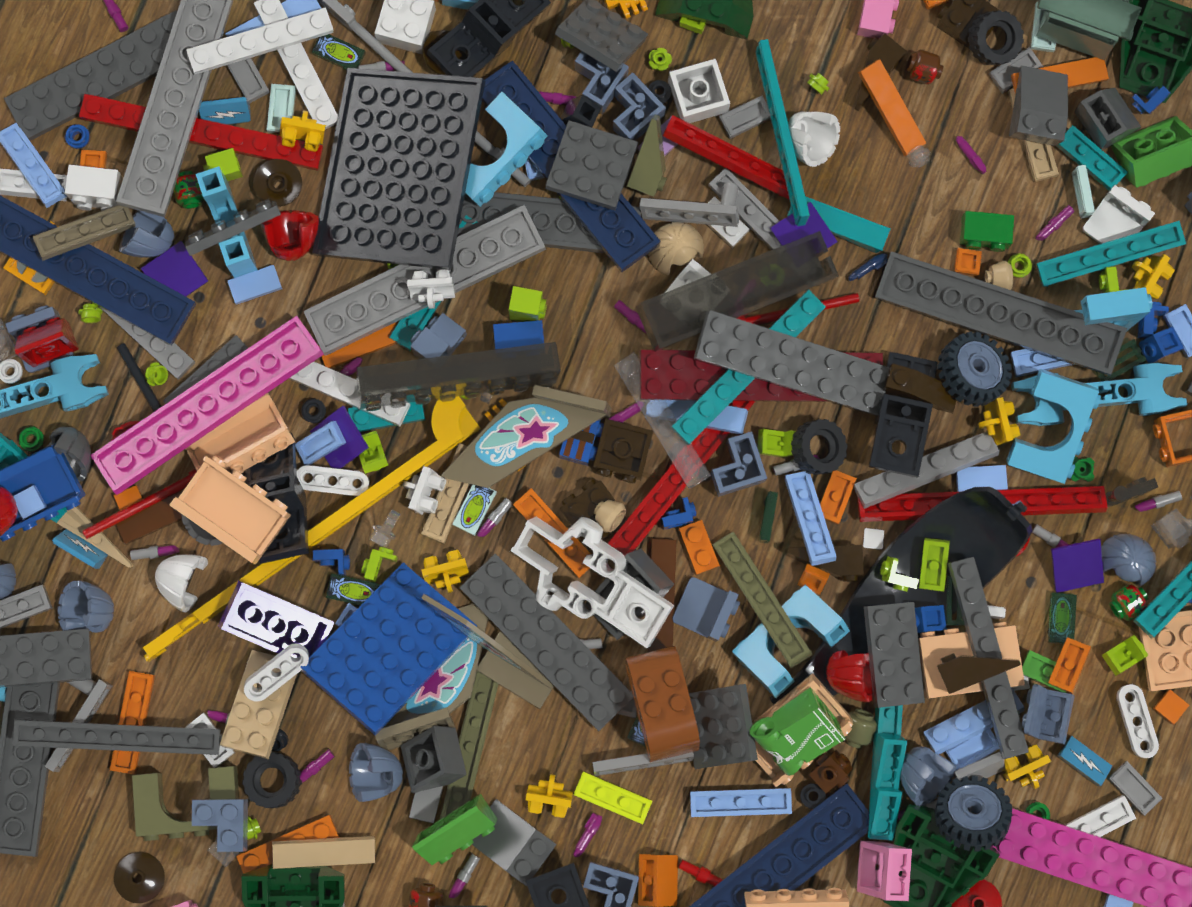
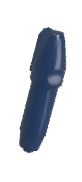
[848,253,888,281]

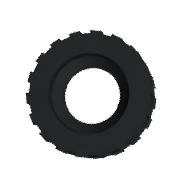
[968,10,1024,65]
[791,419,847,475]
[242,752,302,808]

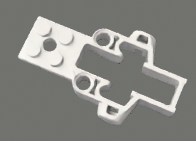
[511,516,674,648]

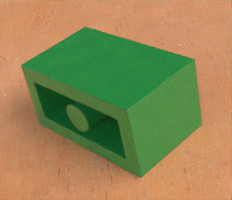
[960,211,1014,252]

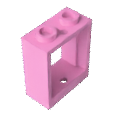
[857,840,912,901]

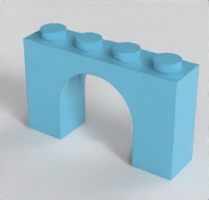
[465,92,547,207]
[196,167,258,278]
[1075,287,1152,332]
[1006,369,1101,484]
[732,585,850,698]

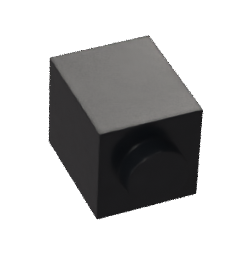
[560,94,601,127]

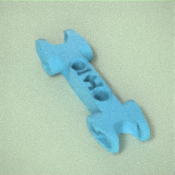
[0,354,109,418]
[1011,363,1187,426]

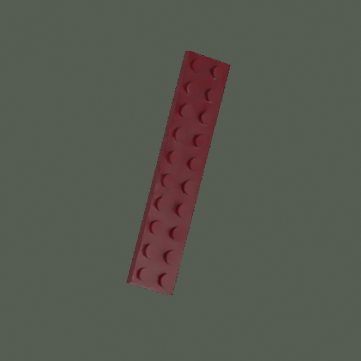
[639,350,883,402]

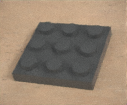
[555,0,648,72]
[546,121,638,210]
[689,684,758,769]

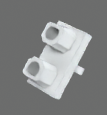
[407,270,455,309]
[402,466,446,515]

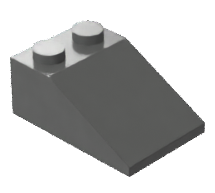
[1009,65,1068,146]
[585,549,674,640]
[472,799,557,886]

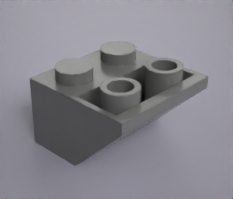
[1074,88,1141,150]

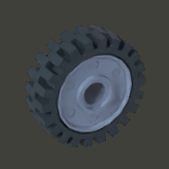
[937,332,1012,407]
[935,775,1012,851]

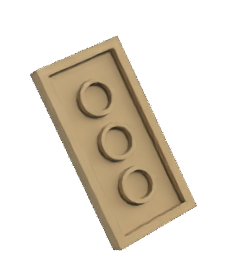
[220,650,297,759]

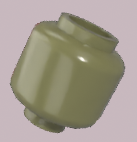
[845,709,877,748]

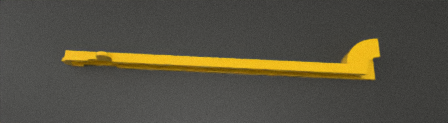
[143,386,481,662]

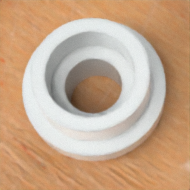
[0,359,23,384]

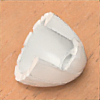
[788,112,840,167]
[155,555,208,612]

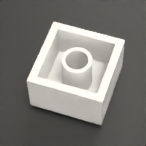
[375,0,436,55]
[668,59,730,123]
[65,165,123,211]

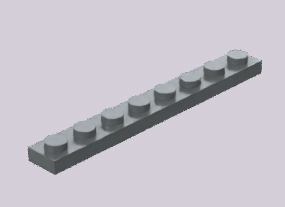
[948,557,1029,759]
[13,720,221,755]

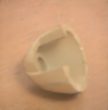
[648,222,704,275]

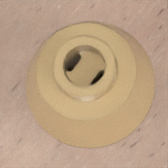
[985,261,1013,290]
[594,500,626,532]

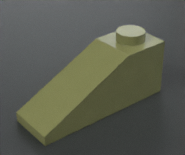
[627,114,667,197]

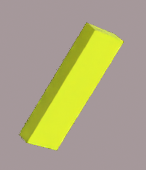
[573,772,652,824]

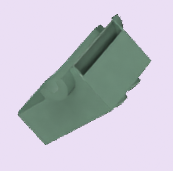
[1036,0,1142,60]

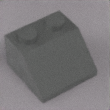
[401,726,467,793]

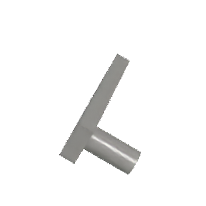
[640,182,739,227]
[45,679,113,772]
[593,752,694,776]

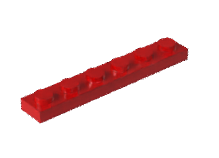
[663,115,790,200]

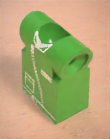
[750,687,845,776]

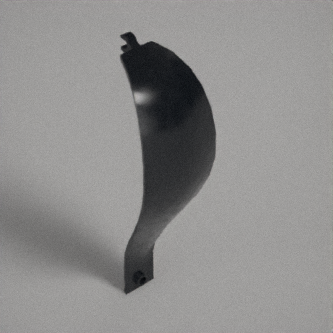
[770,487,1032,704]

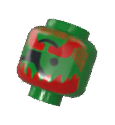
[173,171,205,209]
[1109,584,1149,621]

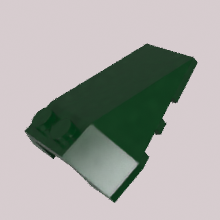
[655,0,754,40]
[1119,0,1192,103]
[883,804,1000,907]
[241,864,345,907]

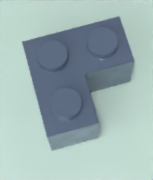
[575,51,629,115]
[613,72,666,141]
[410,313,467,373]
[711,431,767,497]
[192,799,248,852]
[583,862,639,907]

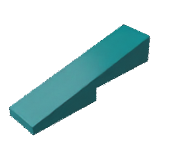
[787,196,891,253]
[868,733,907,840]

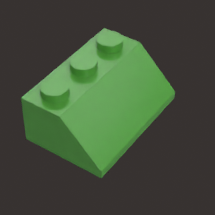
[1111,116,1192,188]
[412,794,497,865]

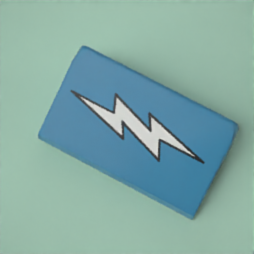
[199,97,251,124]
[52,529,108,569]
[1057,736,1112,786]

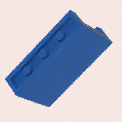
[0,443,86,542]

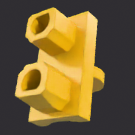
[279,111,326,152]
[1132,254,1175,299]
[978,397,1020,446]
[421,550,470,593]
[1003,744,1051,789]
[526,774,573,818]

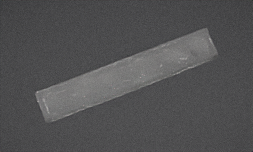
[614,352,711,489]

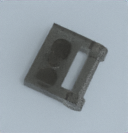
[1105,477,1159,507]

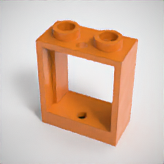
[1153,410,1192,468]

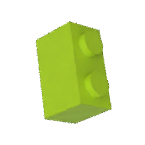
[509,286,547,322]

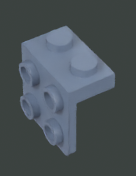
[6,306,73,373]
[673,578,740,642]
[1022,684,1075,745]

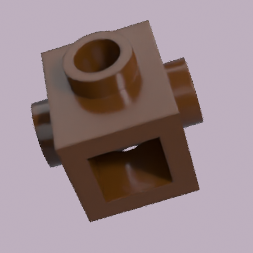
[809,750,853,793]

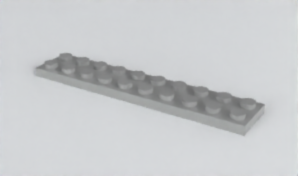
[116,0,234,217]
[304,205,546,356]

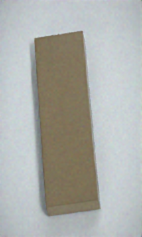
[33,205,136,261]

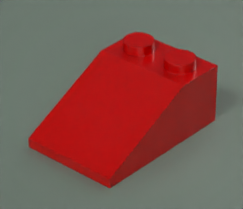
[14,317,79,368]

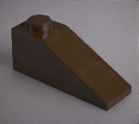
[855,33,907,111]
[883,363,957,414]
[786,545,864,582]
[937,653,1021,694]

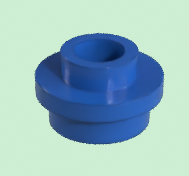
[65,124,90,149]

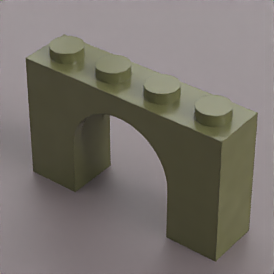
[132,766,239,841]

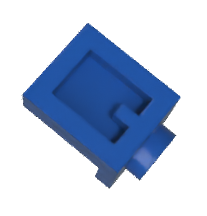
[1132,86,1171,114]
[1138,302,1169,339]
[1139,327,1184,364]
[661,497,696,530]
[313,549,350,576]
[915,605,947,633]

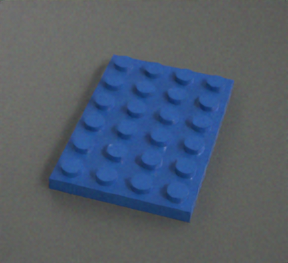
[301,563,477,735]

